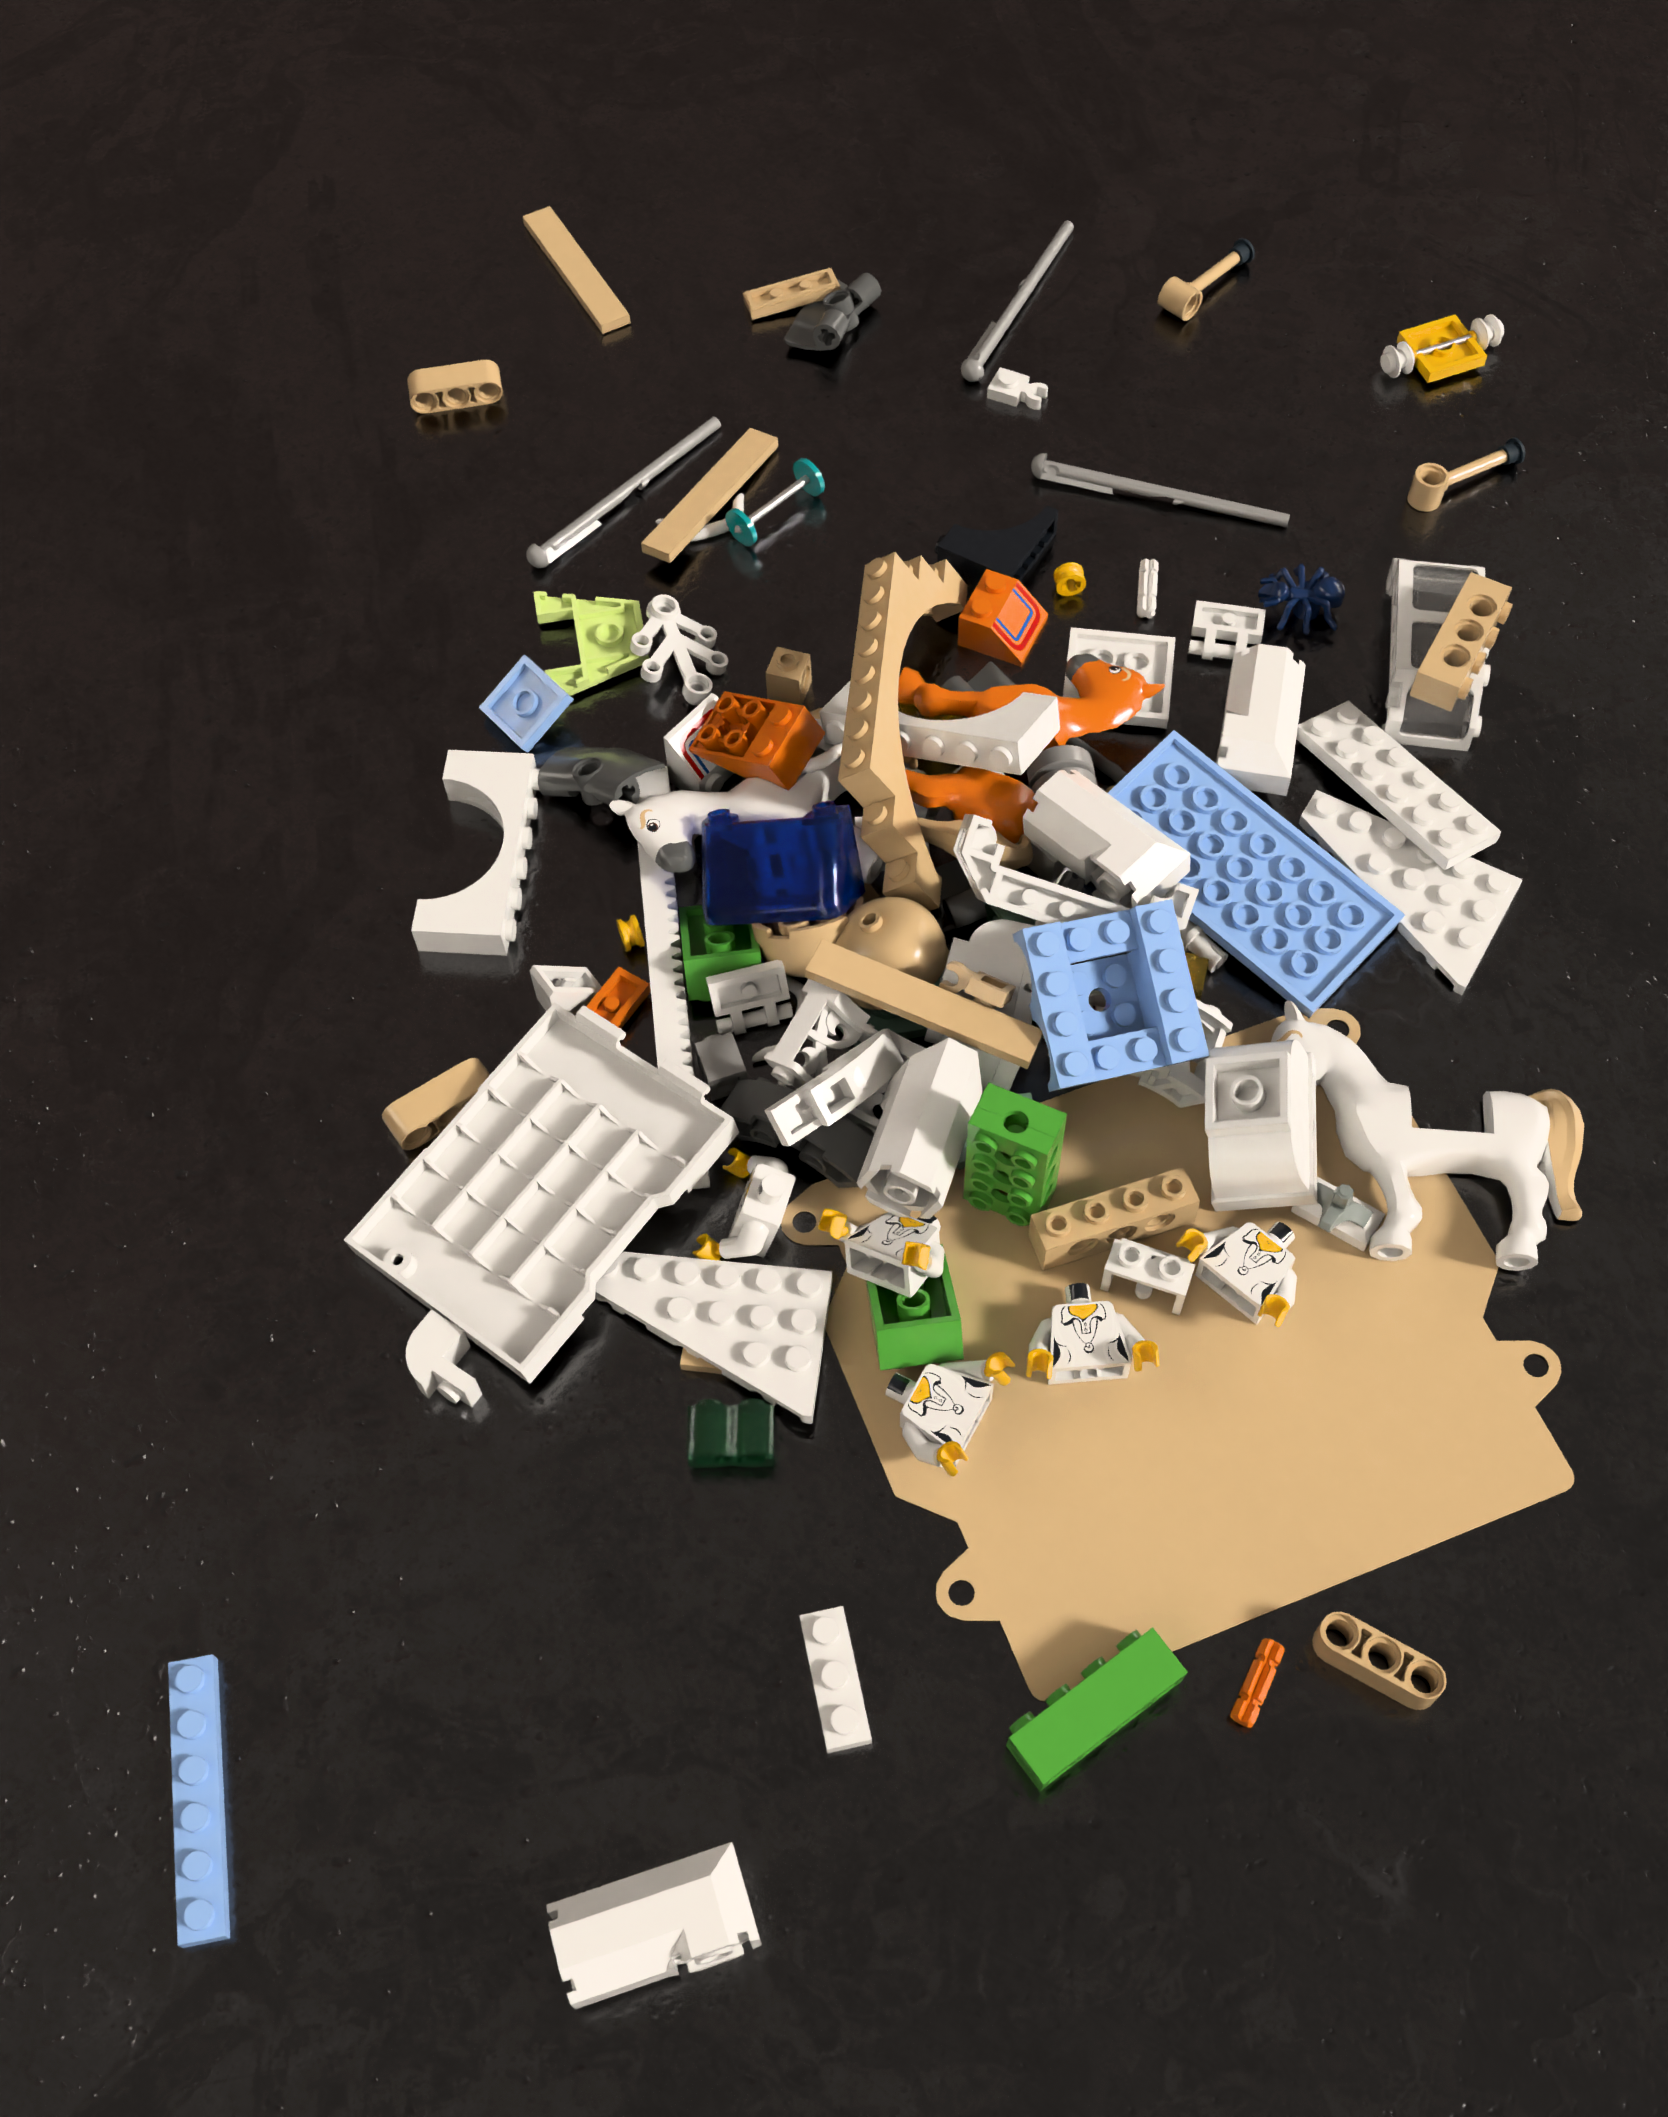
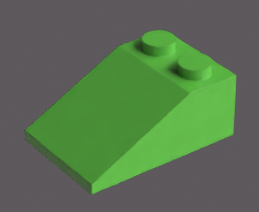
[679,899,762,1002]
[865,1244,964,1370]

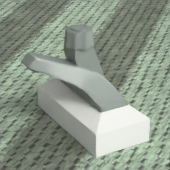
[1291,1177,1385,1252]

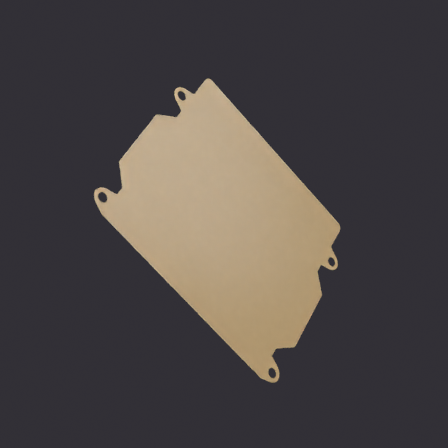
[781,1008,1574,1701]

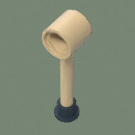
[1158,238,1255,321]
[1407,437,1525,512]

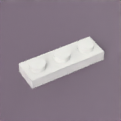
[799,1606,872,1753]

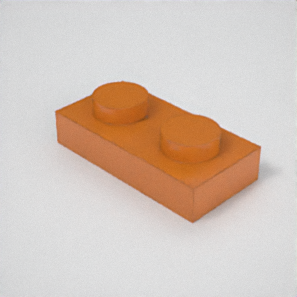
[586,967,651,1029]

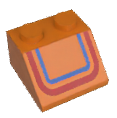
[957,569,1048,667]

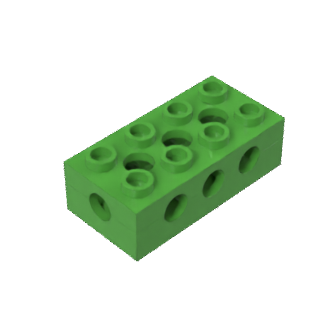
[963,1082,1067,1226]

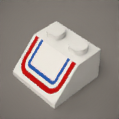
[663,693,734,792]

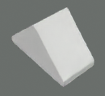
[530,965,601,1015]

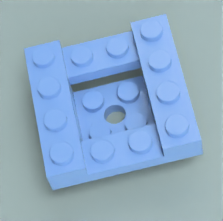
[1012,899,1209,1092]

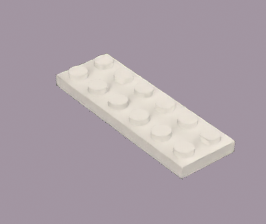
[1296,700,1501,870]

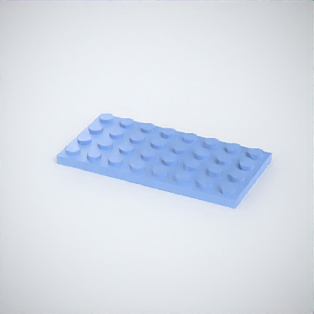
[1108,730,1405,1018]

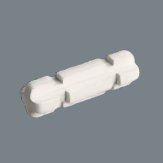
[1136,558,1159,619]

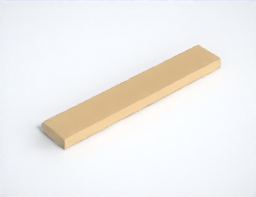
[523,206,630,334]
[641,428,778,563]
[805,939,1043,1069]

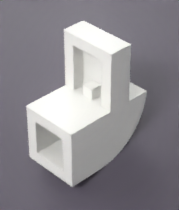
[406,1309,482,1407]

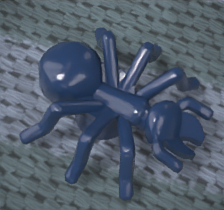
[1258,564,1345,635]

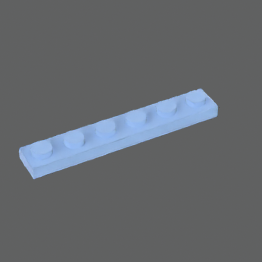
[168,1654,230,1948]

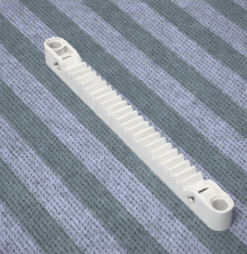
[636,766,710,1190]

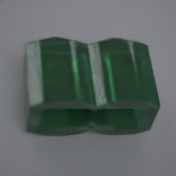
[687,1398,774,1468]

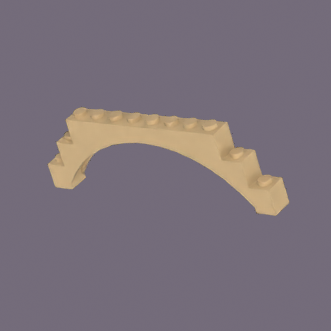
[838,552,968,911]

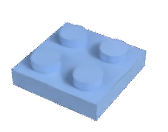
[479,654,574,753]

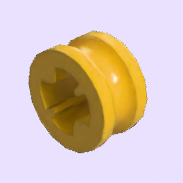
[1053,562,1086,596]
[616,914,645,952]

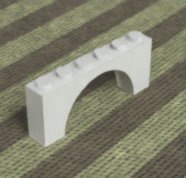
[819,681,1060,775]
[411,750,540,956]

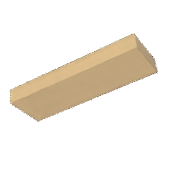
[743,268,840,320]

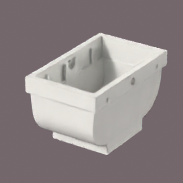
[924,919,1047,1092]
[1205,1040,1317,1212]

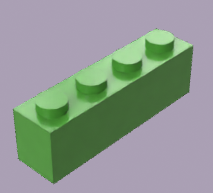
[1006,1627,1188,1792]

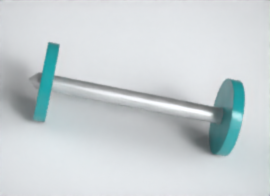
[725,458,825,547]

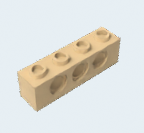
[1409,572,1513,712]
[1028,1166,1200,1271]

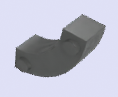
[720,1077,874,1188]

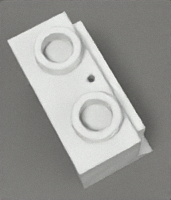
[1100,1238,1195,1316]

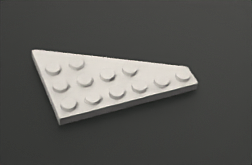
[1299,790,1522,995]
[595,1251,833,1424]

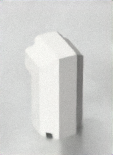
[1216,644,1306,796]
[1023,770,1191,909]
[857,1038,982,1219]
[546,1842,762,2009]

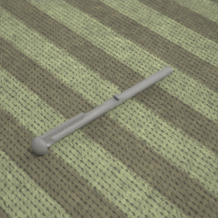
[961,220,1074,382]
[526,417,721,568]
[1031,453,1290,528]

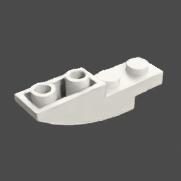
[764,1029,904,1146]

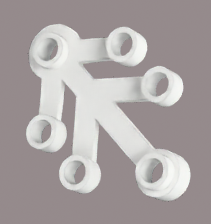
[630,595,728,705]

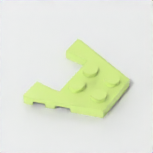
[533,591,649,696]

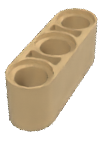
[408,360,503,413]
[382,1058,490,1150]
[1312,1612,1447,1710]

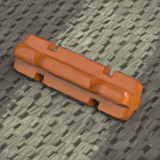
[1230,1638,1285,1728]

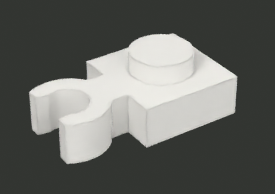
[987,367,1048,410]

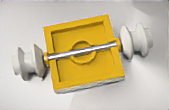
[1380,314,1504,383]

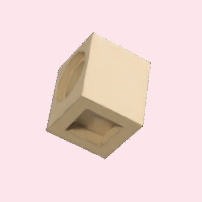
[765,647,812,705]

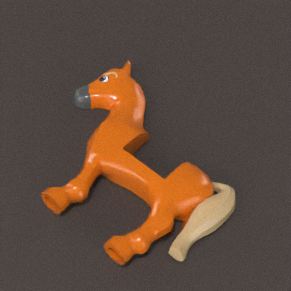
[898,653,1165,870]

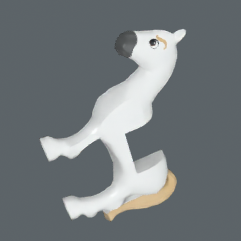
[609,708,941,884]
[1271,1000,1584,1271]

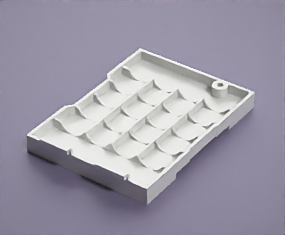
[344,1002,739,1384]

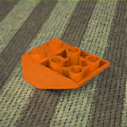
[688,691,826,790]

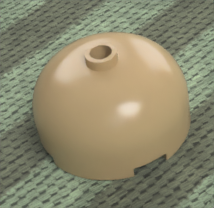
[751,891,864,977]
[835,897,949,1010]

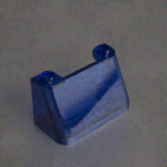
[701,801,865,925]

